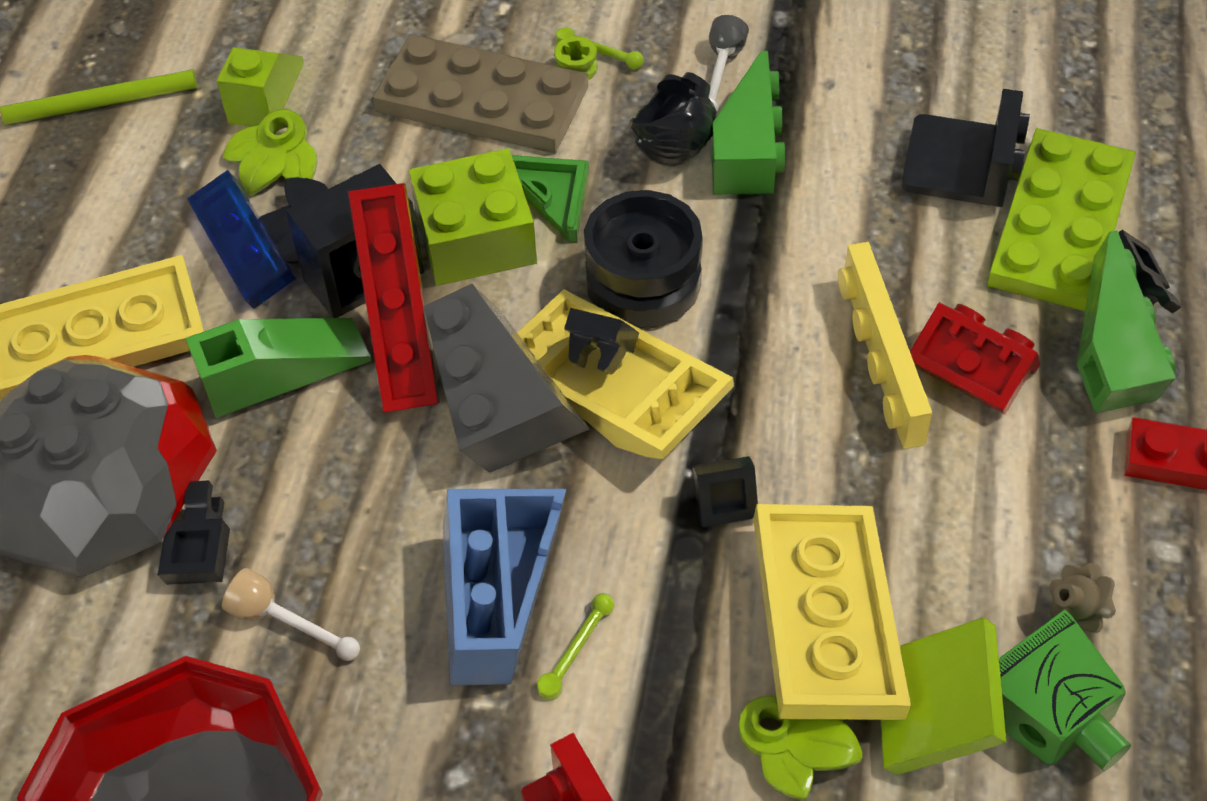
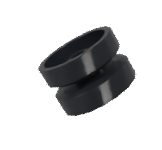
[584,190,703,328]

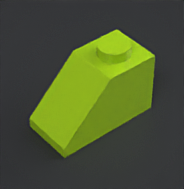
[216,47,304,127]

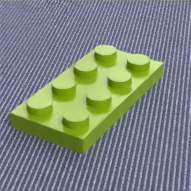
[987,128,1136,312]

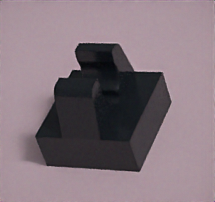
[564,308,639,375]
[693,456,758,527]

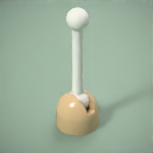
[222,568,360,661]

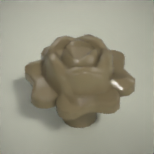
[1049,563,1116,633]

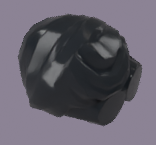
[630,72,717,167]

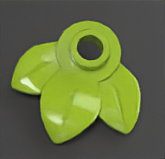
[223,109,318,196]
[738,696,863,800]

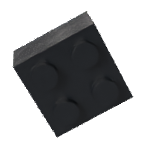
[286,164,424,318]

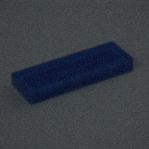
[187,170,296,309]

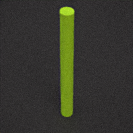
[0,69,198,125]

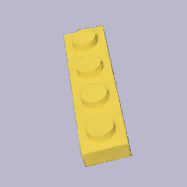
[838,242,932,449]

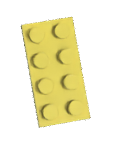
[0,255,204,401]
[753,504,911,720]

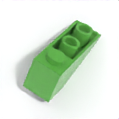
[711,51,785,195]
[1077,230,1176,414]
[185,318,371,418]

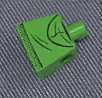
[999,609,1131,771]

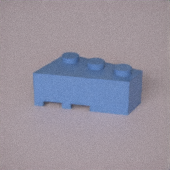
[442,489,566,685]

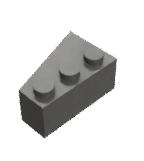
[423,284,590,473]

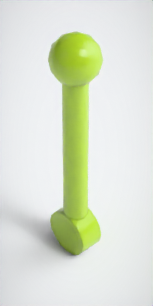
[556,27,644,70]
[537,593,615,700]

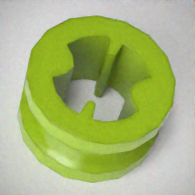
[554,36,598,80]

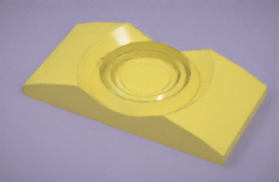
[517,289,734,460]

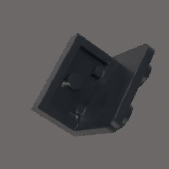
[901,89,1030,207]

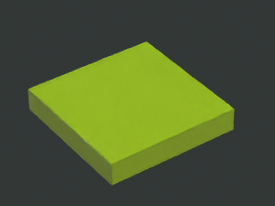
[881,617,1007,776]

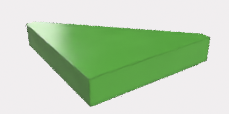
[512,155,589,242]

